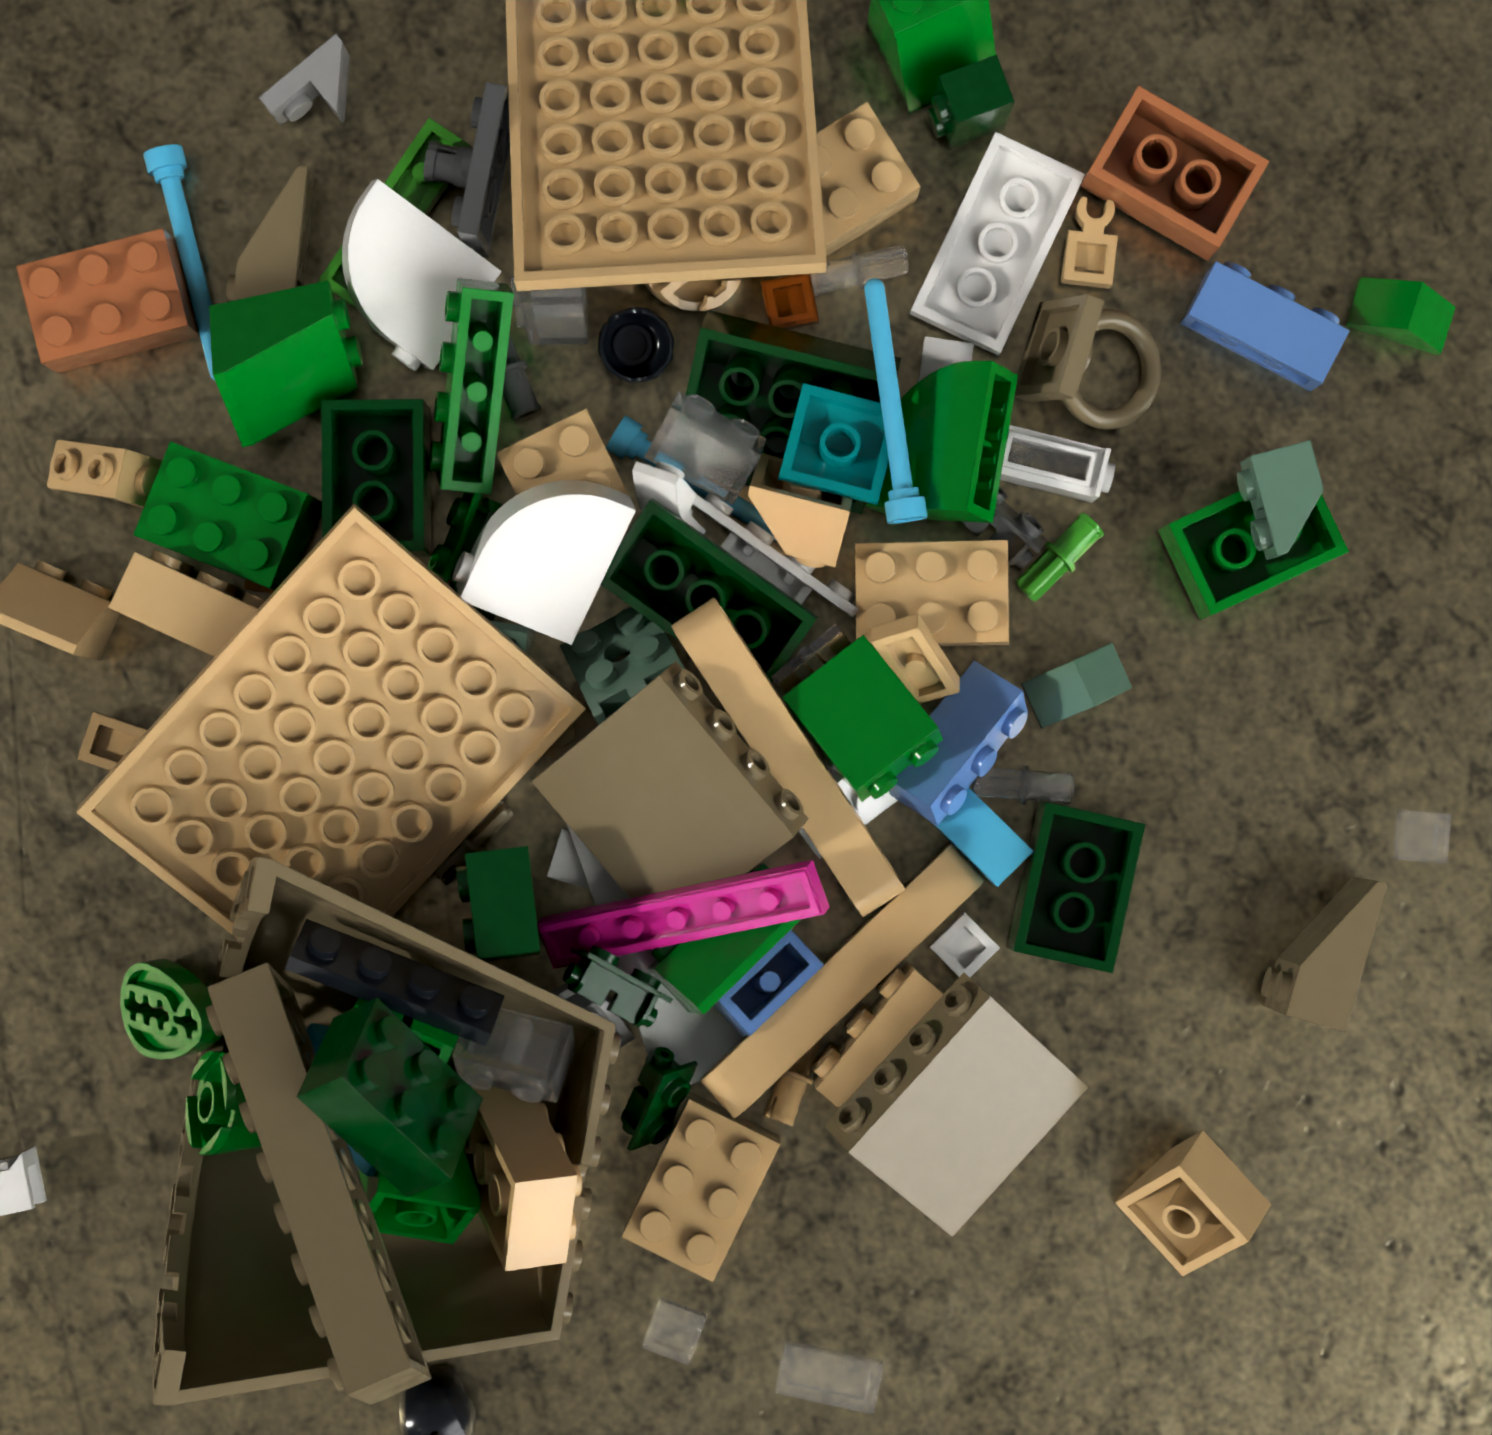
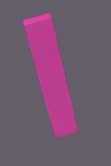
[537,860,830,969]

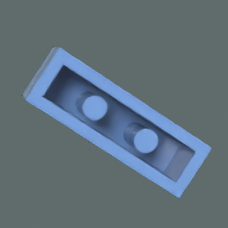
[1180,261,1350,392]
[889,661,1028,826]

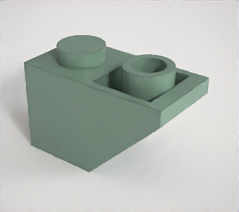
[1237,440,1324,561]

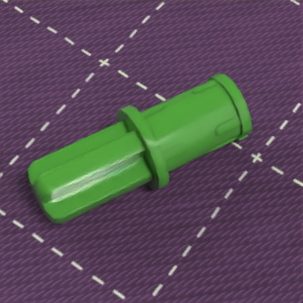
[1016,513,1104,601]

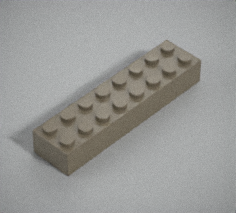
[206,963,432,1405]

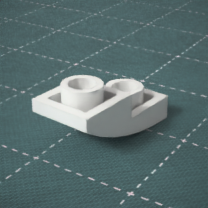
[632,461,706,535]

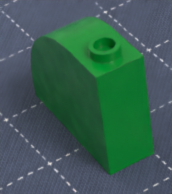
[865,361,1018,523]

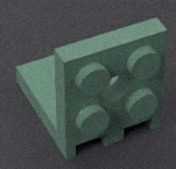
[559,607,685,725]

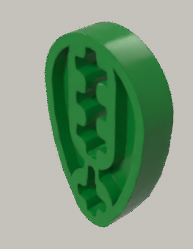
[120,958,222,1060]

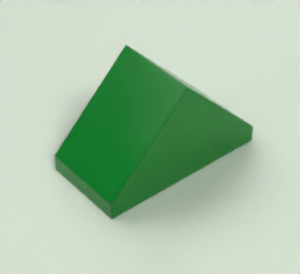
[1345,277,1456,355]

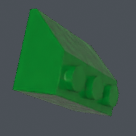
[647,863,801,1014]

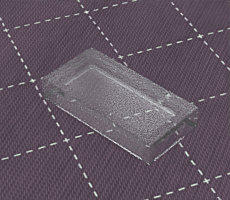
[775,1340,884,1414]

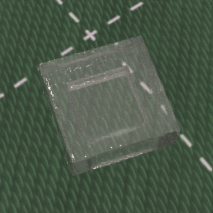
[1393,810,1451,864]
[642,1297,707,1365]

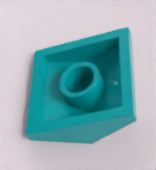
[778,383,889,505]

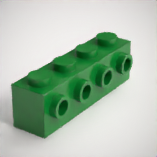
[429,278,514,494]

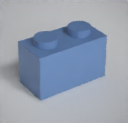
[713,930,824,1036]

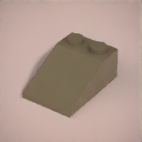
[1261,877,1388,1033]

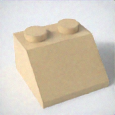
[748,453,853,568]
[0,560,120,660]
[1115,1130,1271,1276]

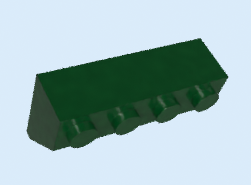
[601,498,818,683]

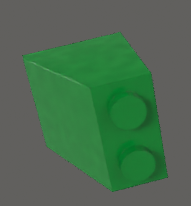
[866,0,996,114]
[209,280,363,447]
[782,635,943,802]
[359,1149,481,1244]

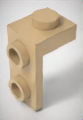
[47,440,162,508]

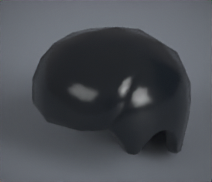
[598,307,674,383]

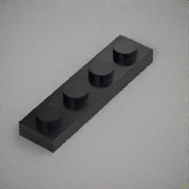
[285,919,505,1047]

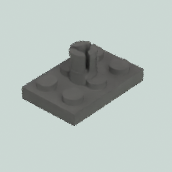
[423,82,510,258]

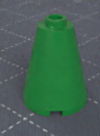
[185,1051,262,1156]

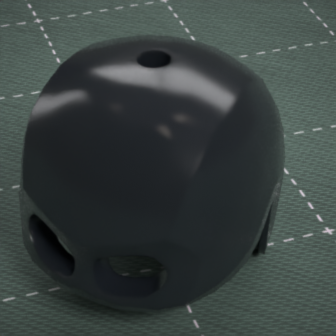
[398,1365,476,1435]

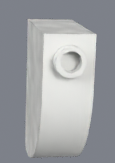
[342,179,502,372]
[452,480,636,645]

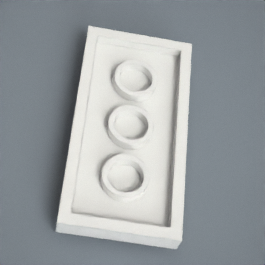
[909,132,1085,356]

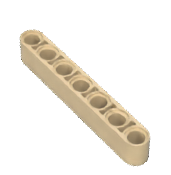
[671,598,906,917]
[700,843,985,1118]

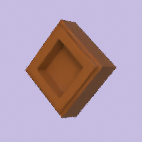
[761,274,819,330]

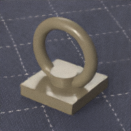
[1015,294,1161,429]

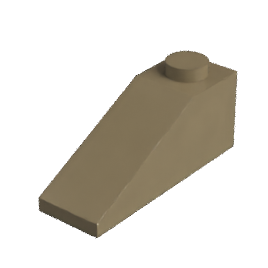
[226,166,316,302]

